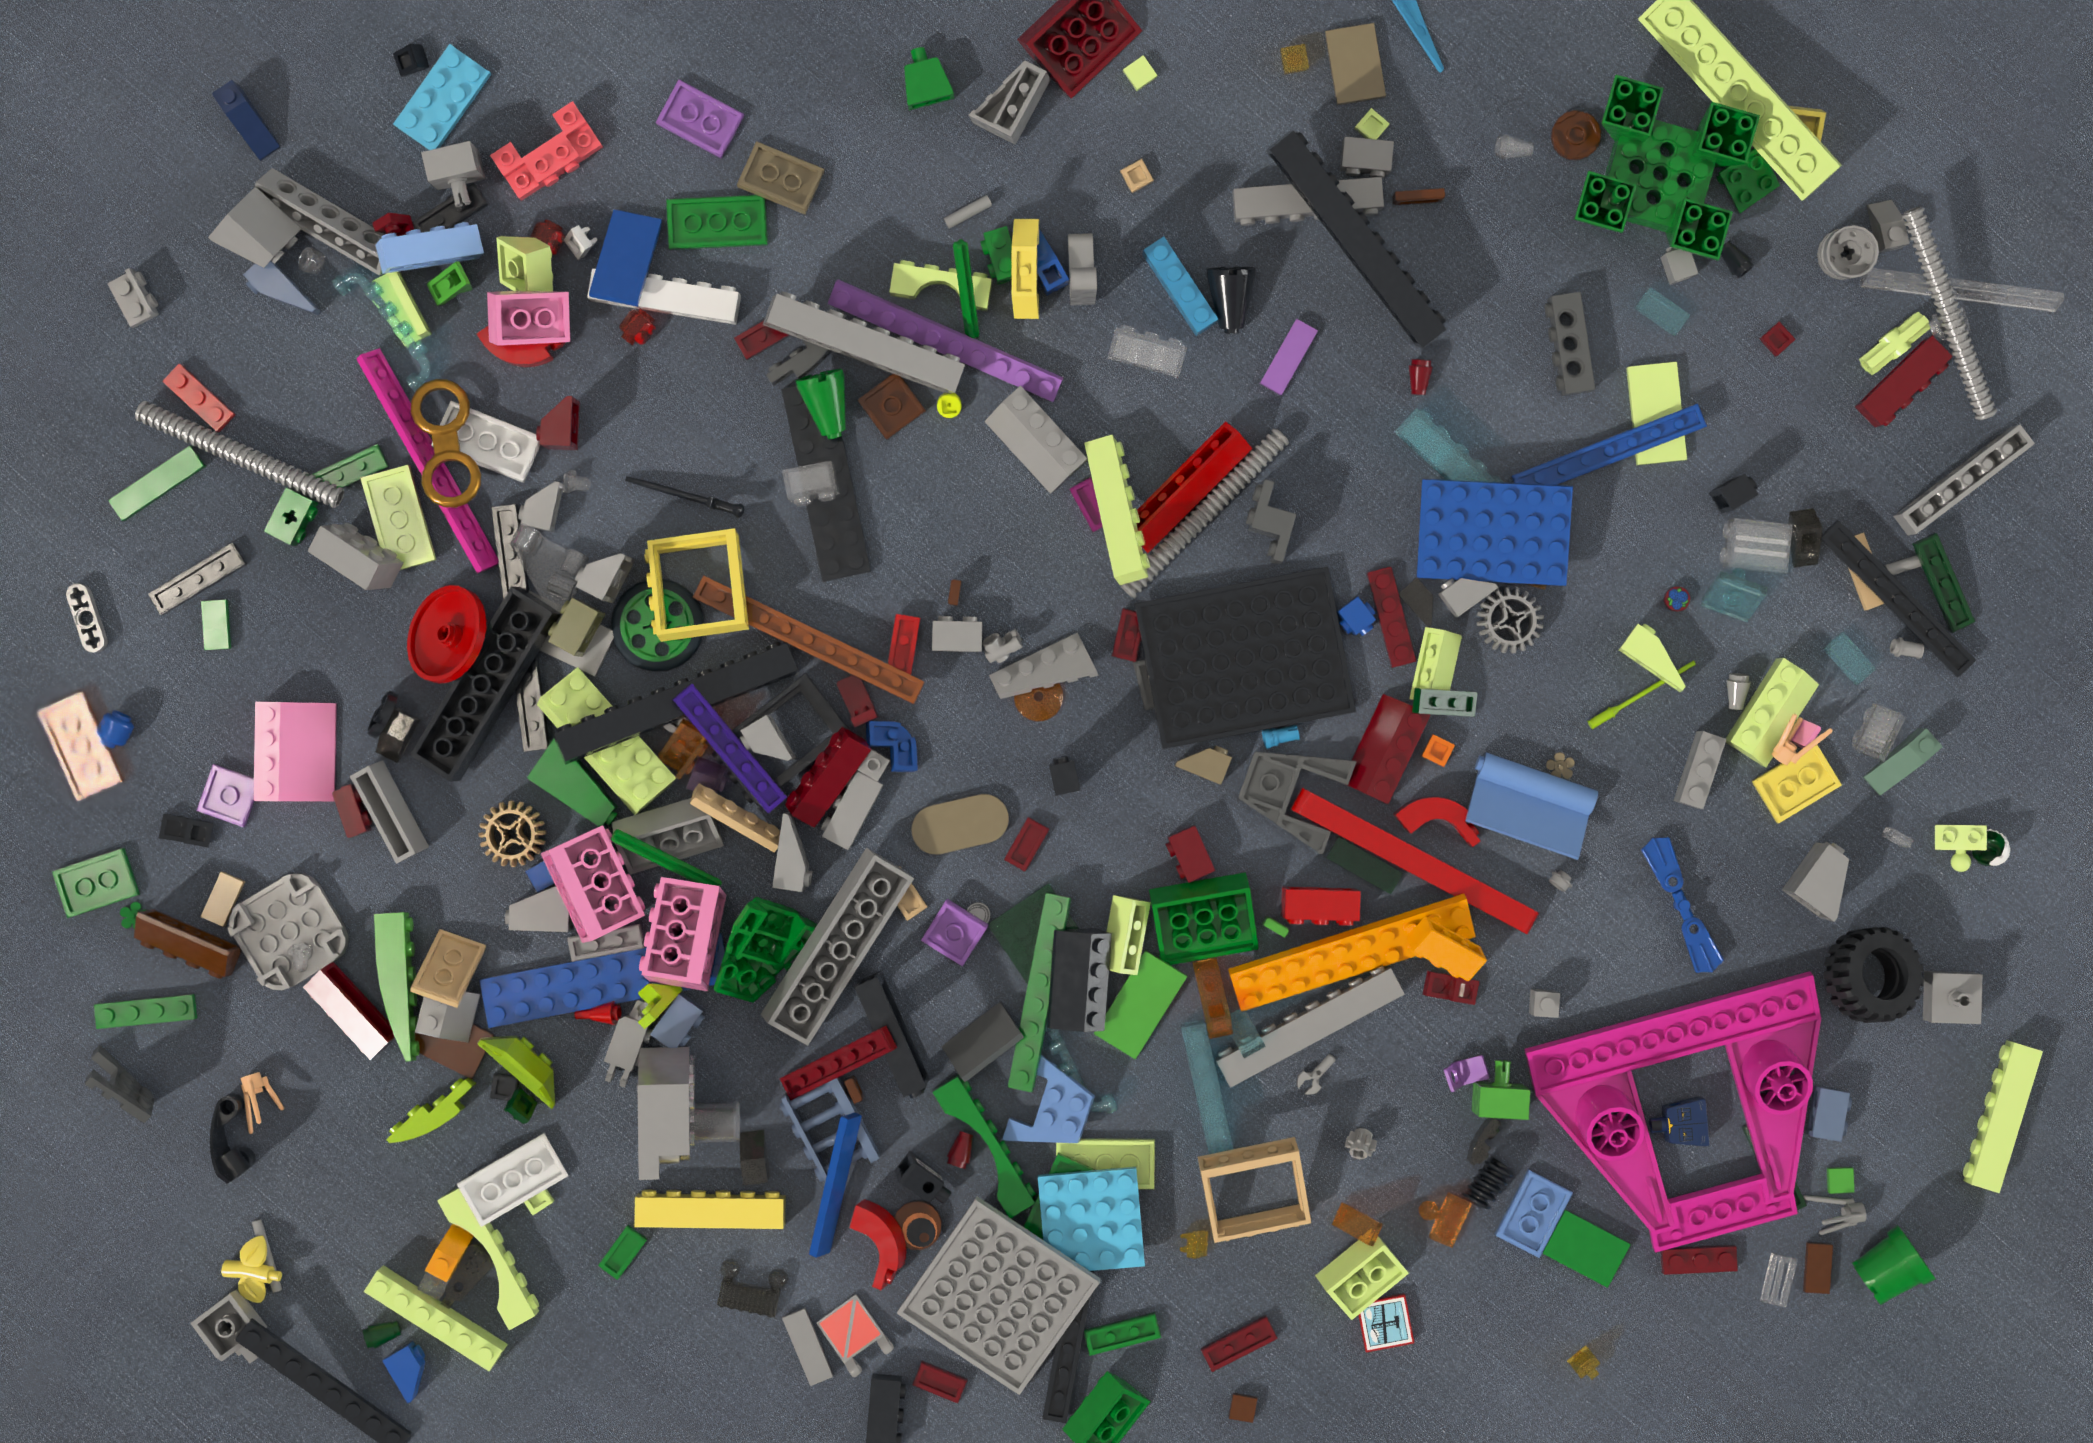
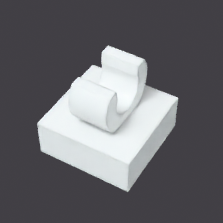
[564,225,597,260]

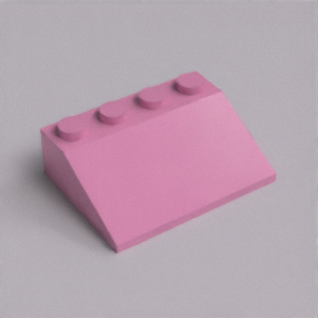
[254,702,337,802]

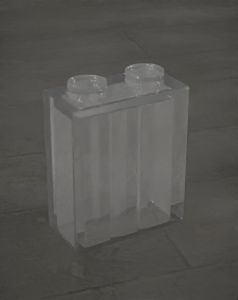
[1720,518,1793,575]

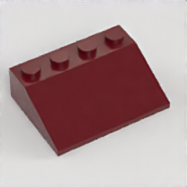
[1017,0,1142,98]

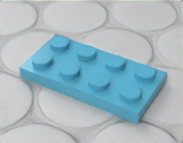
[393,44,492,150]

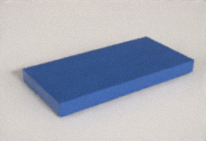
[589,210,662,307]

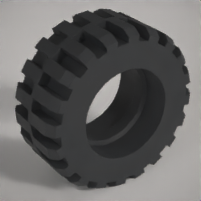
[1823,927,1924,1023]

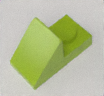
[638,984,683,1029]

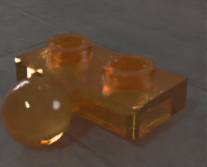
[1419,1192,1472,1248]

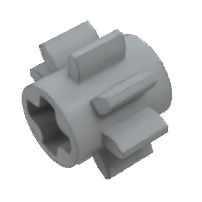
[1345,1128,1377,1159]

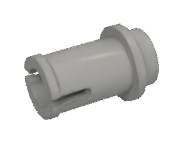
[1890,637,1924,659]

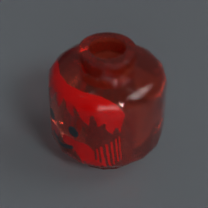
[529,219,565,256]
[619,308,656,346]

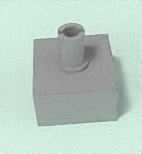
[421,141,486,207]
[1923,971,1983,1024]

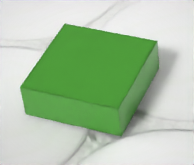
[1262,916,1289,938]
[1827,1167,1855,1194]

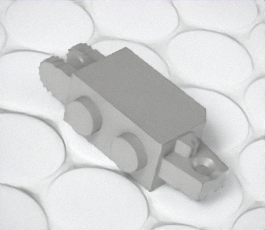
[604,999,653,1088]

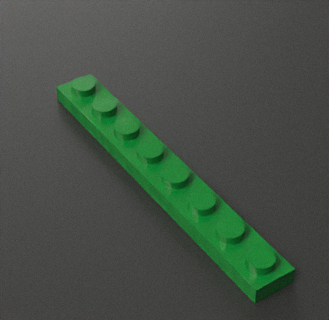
[1008,893,1071,1092]

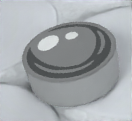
[967,902,991,923]

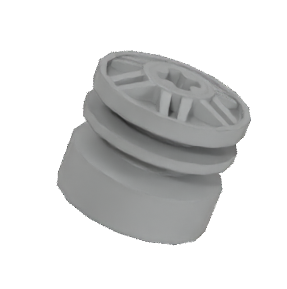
[1817,225,1879,280]

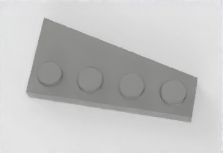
[989,632,1099,699]

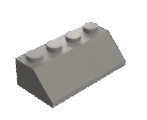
[984,385,1087,494]
[612,798,724,875]

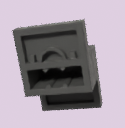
[1245,479,1296,565]

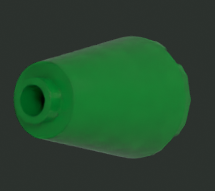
[795,368,846,439]

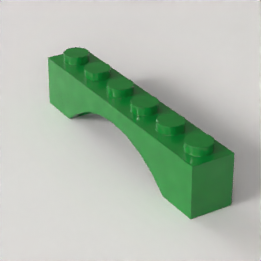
[932,1074,1037,1218]

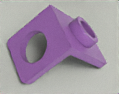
[1444,1055,1490,1092]

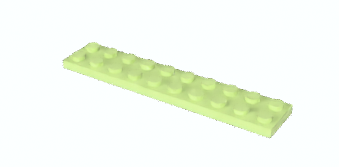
[1638,0,1842,201]

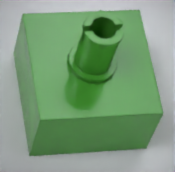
[1472,1060,1530,1120]

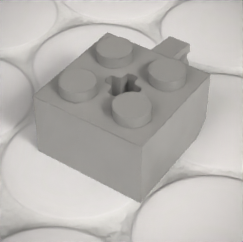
[190,1288,267,1363]

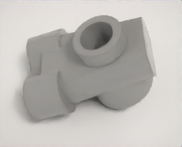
[982,629,1023,663]

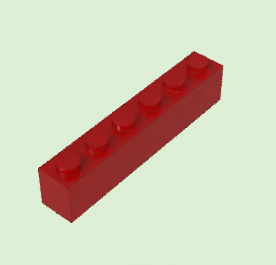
[1136,421,1252,553]

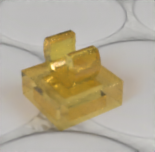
[1180,1230,1208,1259]
[1567,1346,1601,1380]

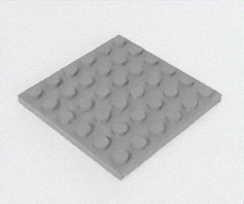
[897,1196,1101,1395]

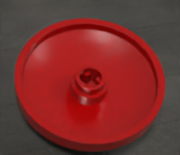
[407,585,486,684]

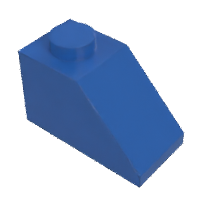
[383,1341,425,1403]

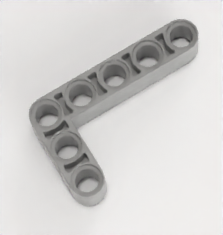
[1068,233,1097,305]

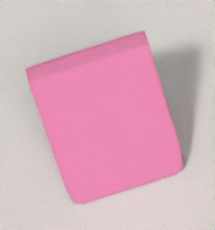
[1791,719,1821,748]

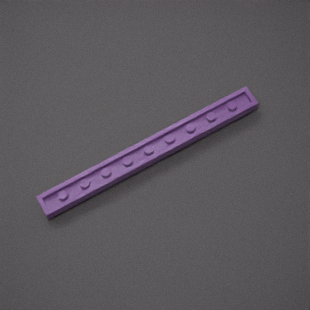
[828,279,1063,402]

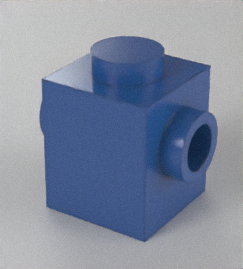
[1337,597,1376,636]

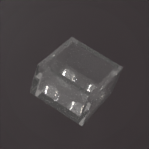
[782,461,840,507]

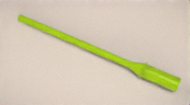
[1587,660,1696,729]

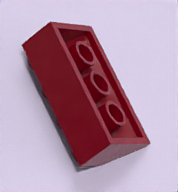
[1345,694,1431,804]

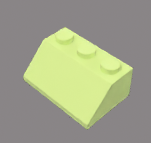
[1315,1229,1409,1320]

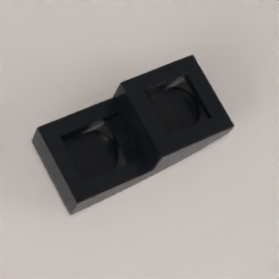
[159,813,213,848]

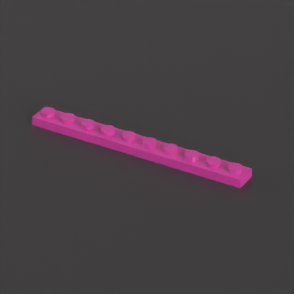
[356,348,499,574]

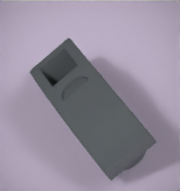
[766,312,847,386]

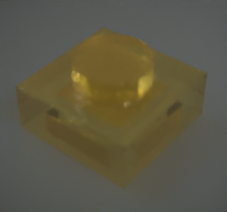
[1280,44,1309,75]

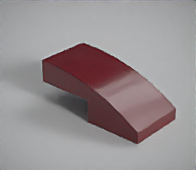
[1423,971,1480,1005]

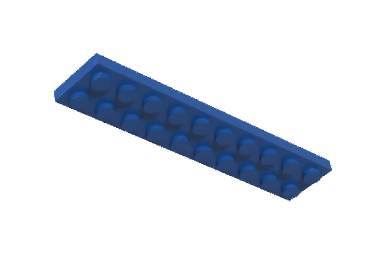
[479,933,725,1028]

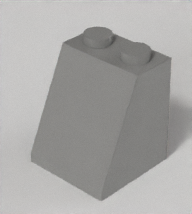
[208,187,301,268]
[1782,842,1849,922]

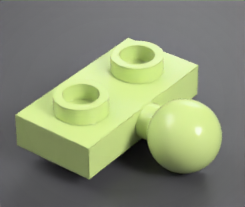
[1935,825,1987,872]

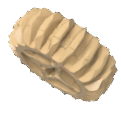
[479,800,546,867]

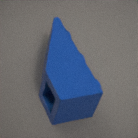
[1012,229,1069,296]

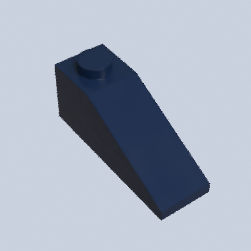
[211,80,281,161]

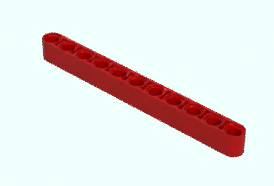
[1291,788,1539,935]

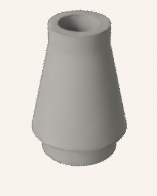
[1726,673,1751,710]

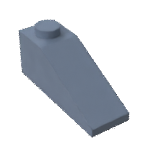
[243,261,321,315]

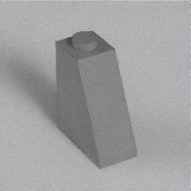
[505,886,572,932]

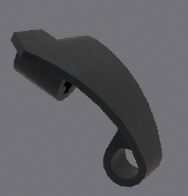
[210,1094,256,1184]

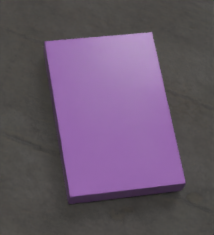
[656,79,745,159]

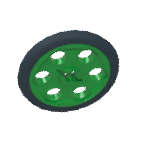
[611,579,704,672]

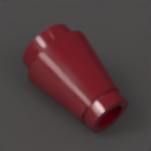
[1409,359,1433,395]
[946,1131,974,1169]

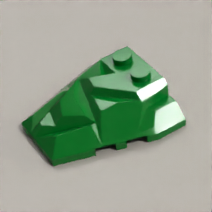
[713,897,817,1003]

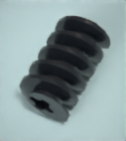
[1462,1154,1514,1210]

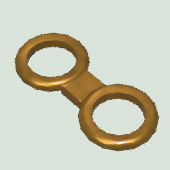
[411,379,481,508]

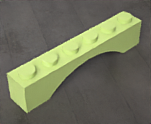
[437,1188,539,1330]

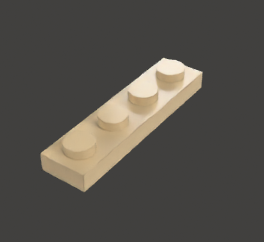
[690,784,780,852]

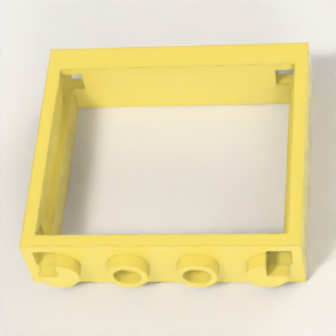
[644,528,749,642]

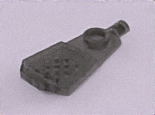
[441,1243,494,1309]

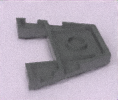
[85,1045,155,1123]

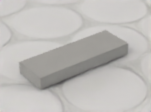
[567,924,645,962]
[782,1307,834,1386]

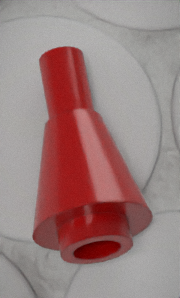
[575,1001,622,1025]

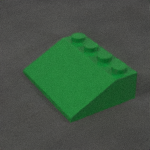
[1149,872,1259,965]

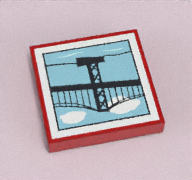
[1358,1293,1414,1352]

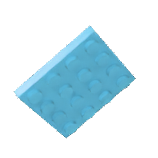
[1038,1167,1145,1271]

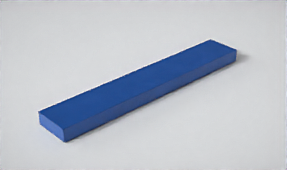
[809,1113,862,1258]

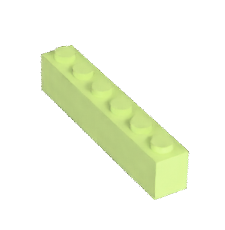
[1084,435,1150,585]
[1963,1040,2043,1193]
[364,1265,508,1371]

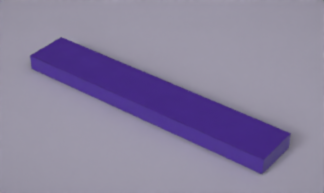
[672,683,787,813]

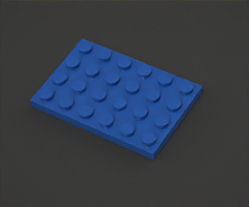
[1417,479,1573,586]

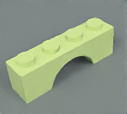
[889,260,992,311]

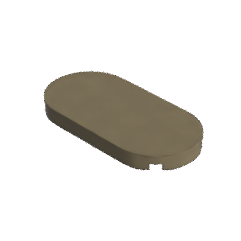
[912,794,1009,855]

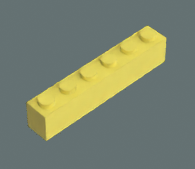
[635,1189,786,1229]

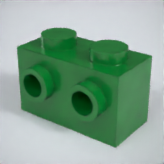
[980,226,1012,285]

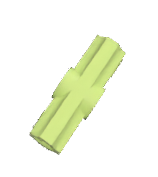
[1859,312,1931,375]

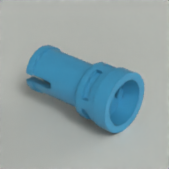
[1262,724,1300,749]

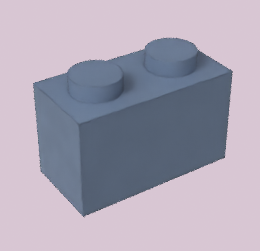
[650,992,705,1048]
[1806,1085,1852,1142]

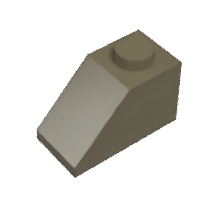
[1174,745,1232,785]

